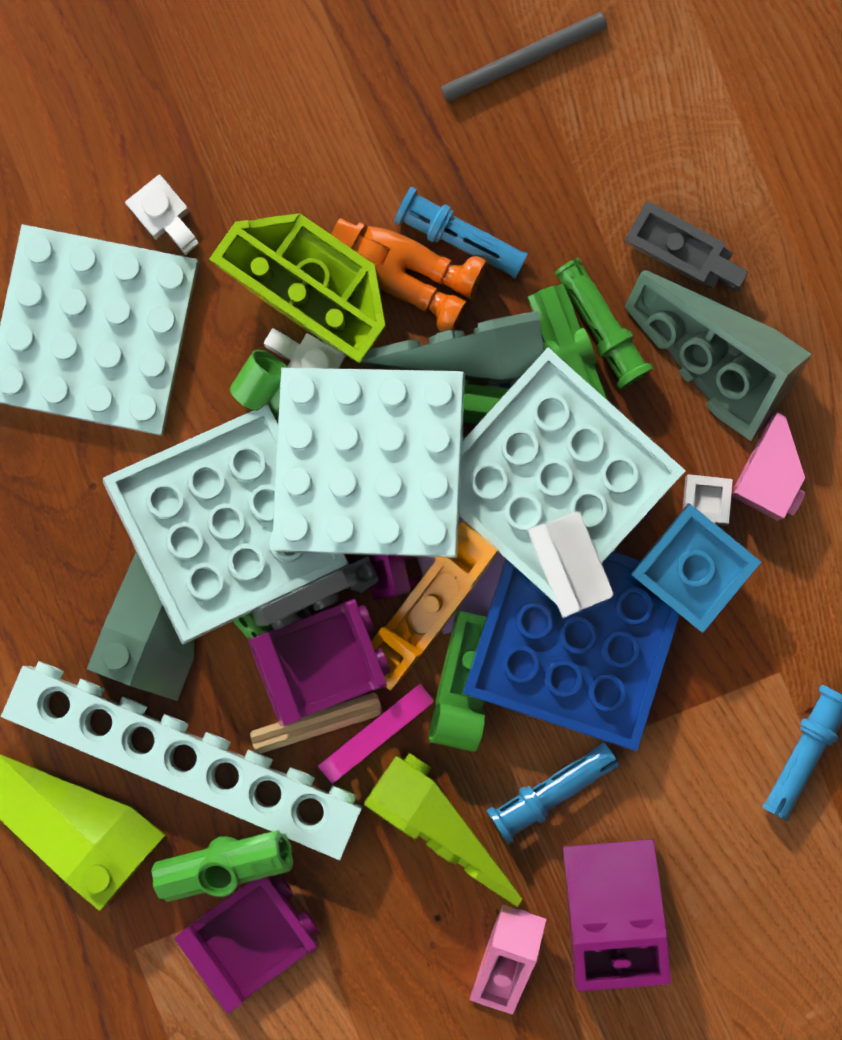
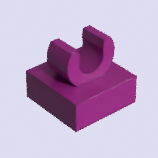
[364,555,421,600]

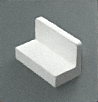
[527,511,613,617]

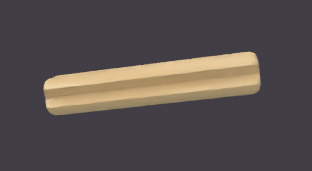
[250,692,382,754]

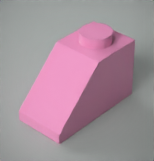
[731,412,806,521]
[470,904,546,1015]

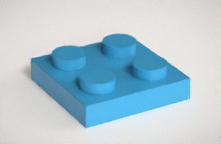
[630,503,761,633]

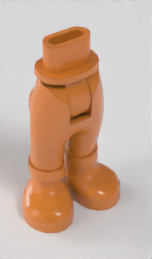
[331,218,487,332]

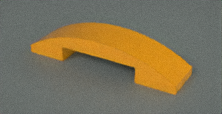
[371,521,499,691]

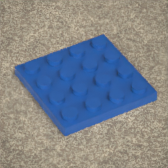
[462,551,680,751]

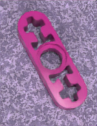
[318,683,434,784]

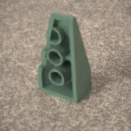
[625,270,812,441]
[359,311,544,387]
[87,551,195,701]

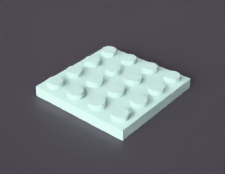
[0,224,199,436]
[459,348,685,604]
[272,368,465,558]
[103,404,348,645]

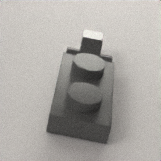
[624,201,749,292]
[251,556,379,630]

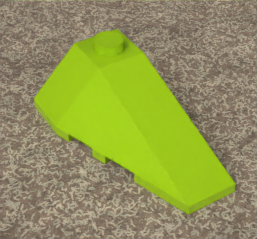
[364,753,522,907]
[0,754,166,911]

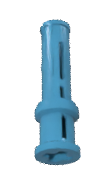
[393,187,528,279]
[762,684,842,821]
[486,742,620,845]

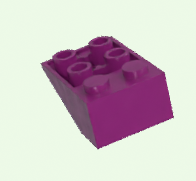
[563,839,671,991]

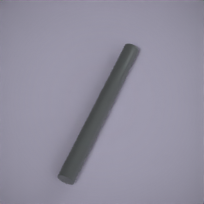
[440,12,608,103]

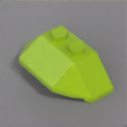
[209,213,386,364]

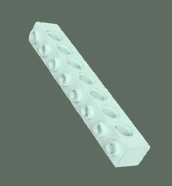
[1,661,362,860]

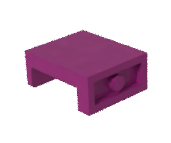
[247,599,390,726]
[174,874,321,1014]

